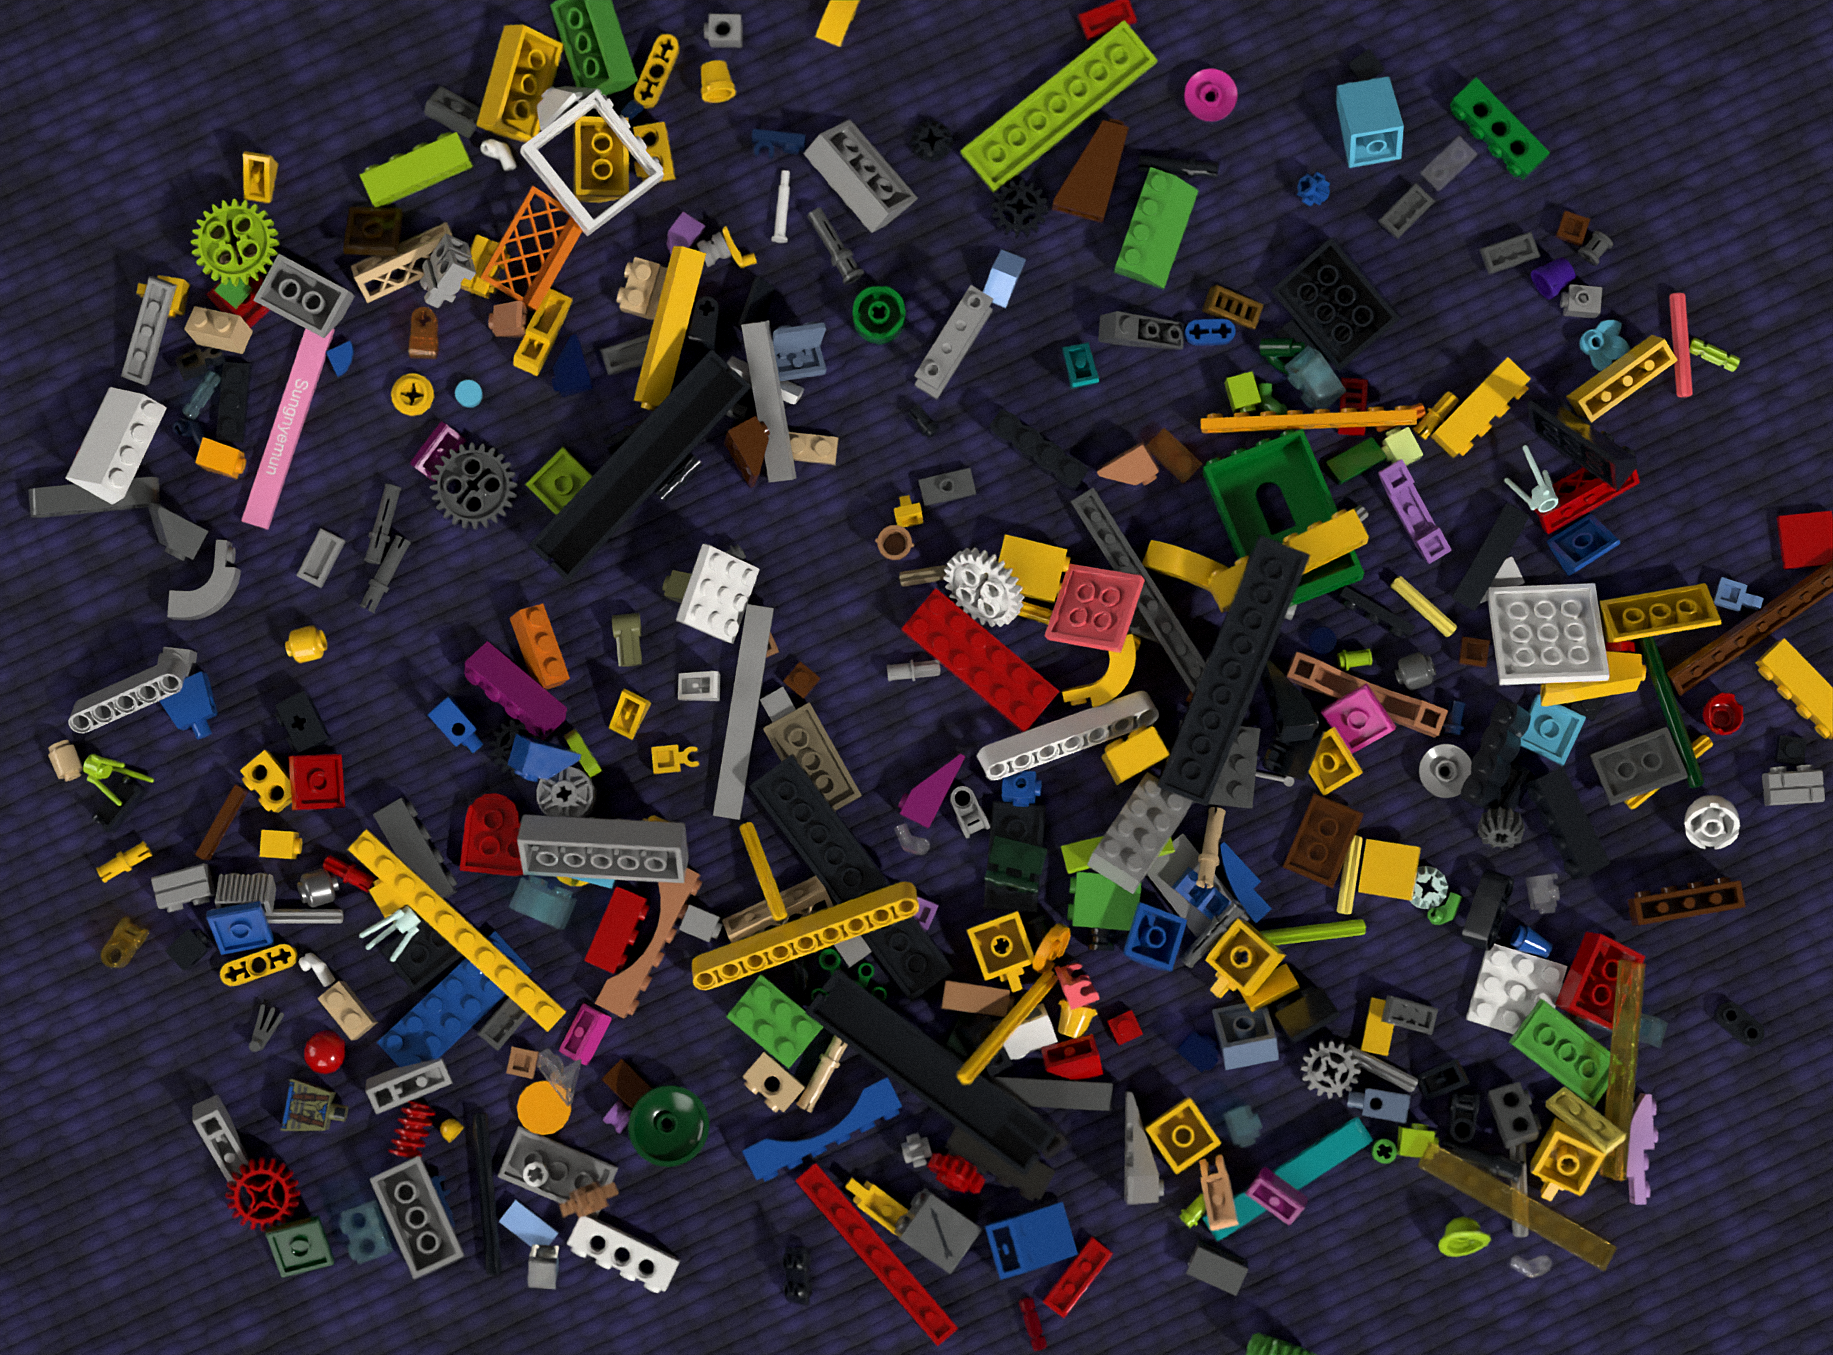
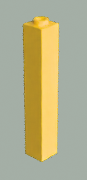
[634,246,706,411]

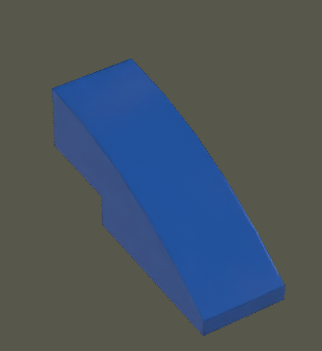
[1219,842,1272,924]

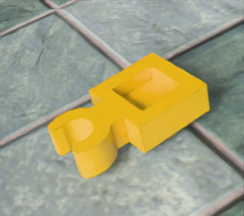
[651,745,699,774]

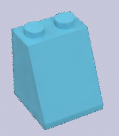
[1336,77,1404,168]

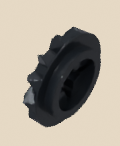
[910,119,953,162]

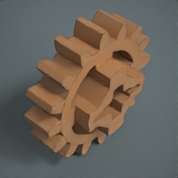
[559,1180,619,1218]

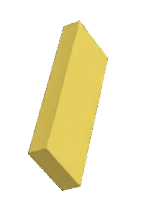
[1546,1086,1625,1155]

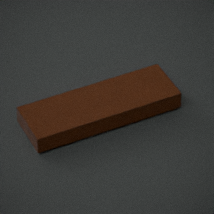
[195,784,249,860]

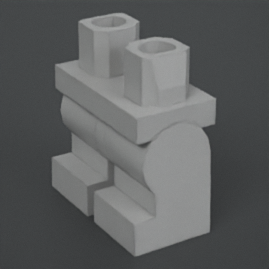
[420,234,476,308]

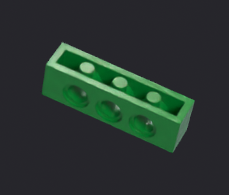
[1450,77,1550,180]

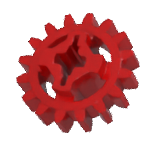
[927,1153,985,1193]

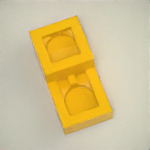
[815,0,860,47]

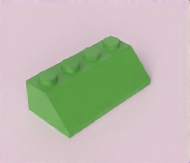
[550,0,638,96]
[1114,167,1199,290]

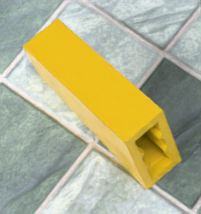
[1540,651,1646,706]

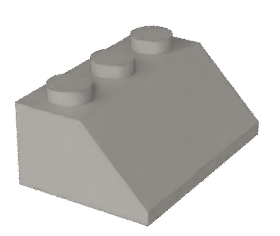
[253,254,354,338]

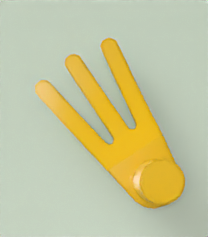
[723,226,757,268]

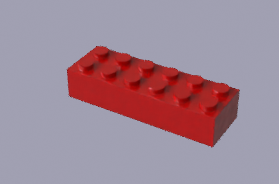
[901,588,1059,733]

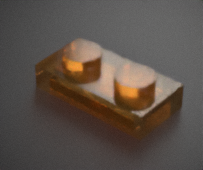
[1146,428,1202,484]

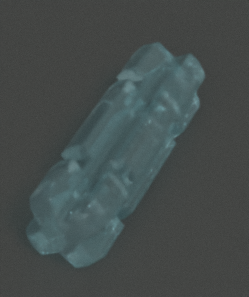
[182,371,222,420]

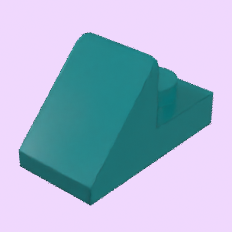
[1063,343,1099,389]

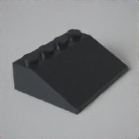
[1271,237,1403,371]
[1527,398,1638,491]

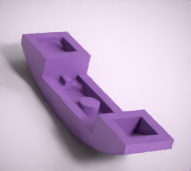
[1378,459,1452,564]

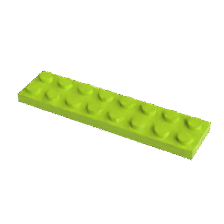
[961,21,1157,193]

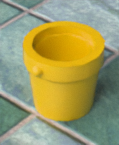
[701,60,736,102]
[1058,999,1097,1038]

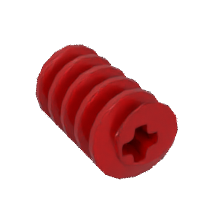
[388,1100,436,1159]

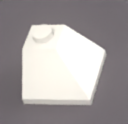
[537,86,602,131]

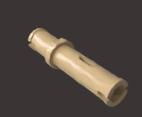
[1196,807,1226,888]
[796,1035,847,1112]

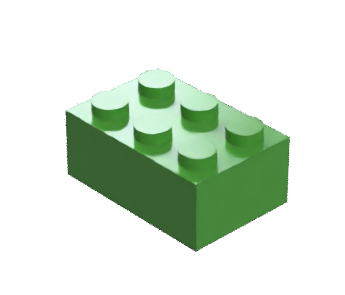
[726,975,823,1069]

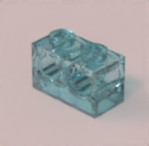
[339,1200,393,1264]

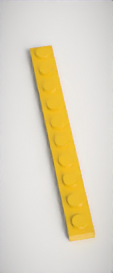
[348,829,566,1032]

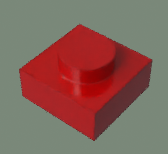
[1107,1010,1143,1046]

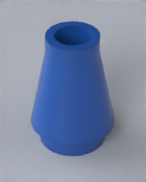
[1510,925,1553,958]

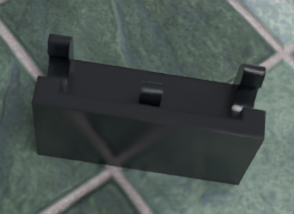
[91,775,148,833]

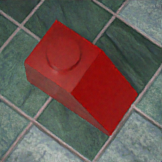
[1041,1034,1103,1081]

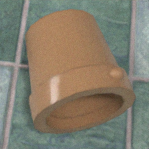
[875,525,914,560]

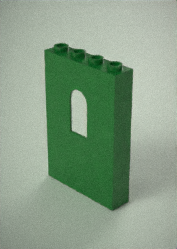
[1203,429,1364,607]

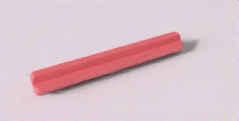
[1669,293,1693,397]

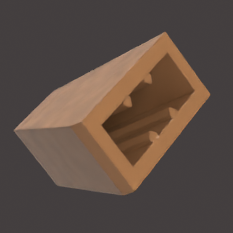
[942,981,1014,1017]

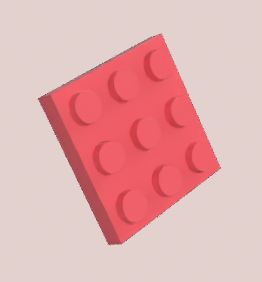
[1045,564,1145,653]

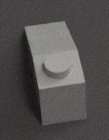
[366,1058,452,1114]
[193,1094,250,1181]

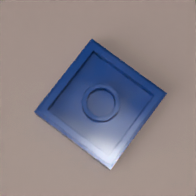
[207,901,274,955]

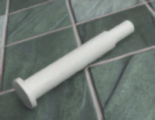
[771,170,790,243]

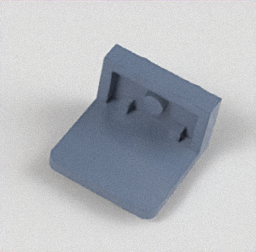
[772,322,826,381]

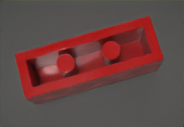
[584,886,650,974]

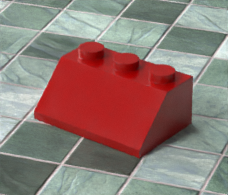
[1555,932,1645,1031]

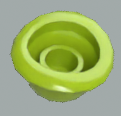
[1438,1217,1491,1257]

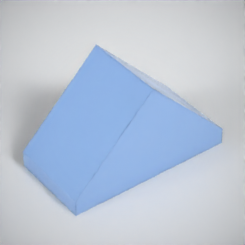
[983,249,1026,308]

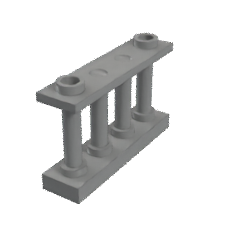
[914,285,994,400]

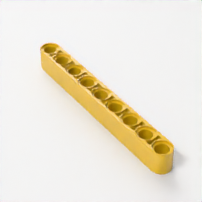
[692,882,919,990]

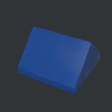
[1547,513,1621,576]

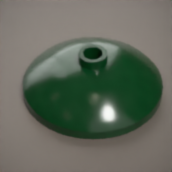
[628,1085,709,1167]

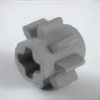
[901,1133,932,1168]

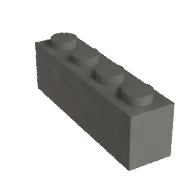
[373,798,458,899]

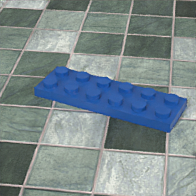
[377,931,532,1067]

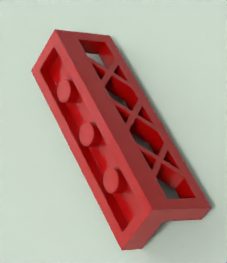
[1530,468,1640,535]

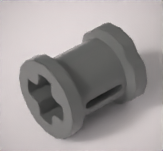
[1578,230,1613,266]

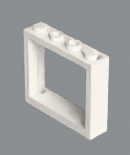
[520,90,664,236]

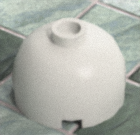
[1684,795,1740,849]

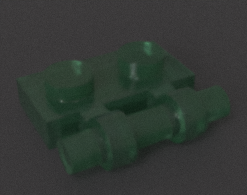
[984,836,1047,893]

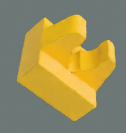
[894,495,924,527]

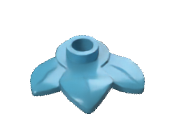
[1580,320,1630,371]

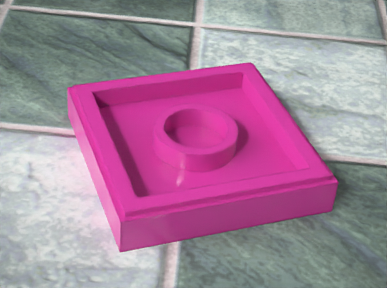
[1321,683,1396,754]

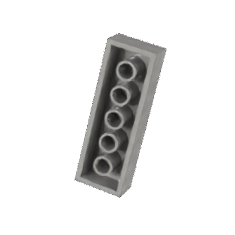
[518,815,688,883]

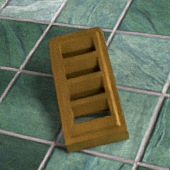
[1202,285,1263,330]

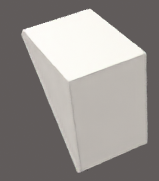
[678,671,720,701]

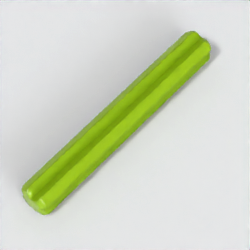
[1260,919,1366,945]

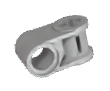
[950,786,990,839]

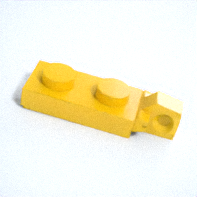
[846,1178,909,1236]

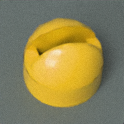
[440,1119,464,1143]

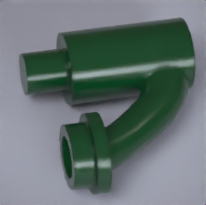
[1260,338,1305,382]

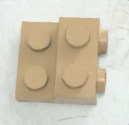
[617,257,667,320]

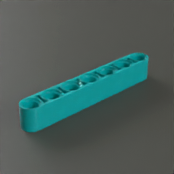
[1202,1117,1373,1241]

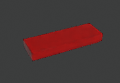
[1042,1236,1113,1318]

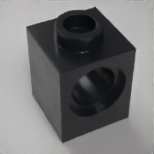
[165,928,212,970]

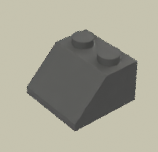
[148,503,208,561]

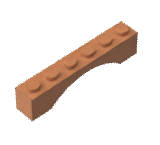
[1285,652,1448,738]
[595,868,702,1018]

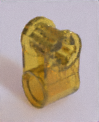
[101,916,149,968]

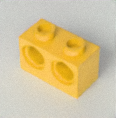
[633,122,675,182]
[240,750,292,813]

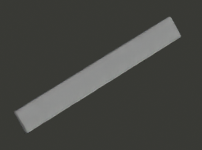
[713,604,774,820]

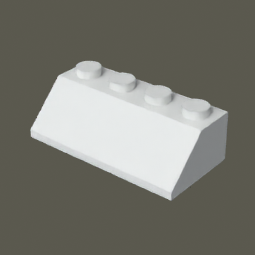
[66,387,167,505]

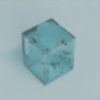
[1221,1104,1262,1148]

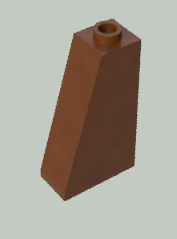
[1052,119,1129,223]

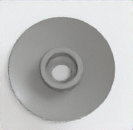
[1419,744,1472,798]

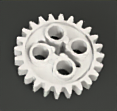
[943,548,1024,627]

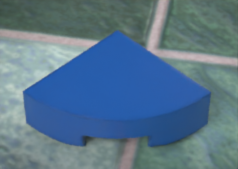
[326,341,354,377]

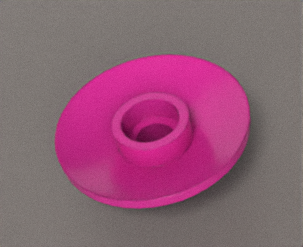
[1184,69,1237,121]

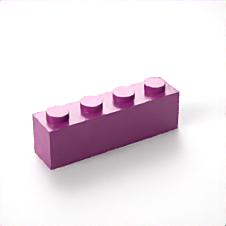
[464,641,567,741]

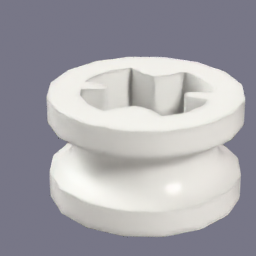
[523,1161,549,1187]

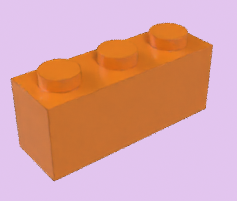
[510,603,570,690]

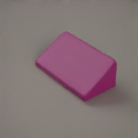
[558,1003,612,1065]

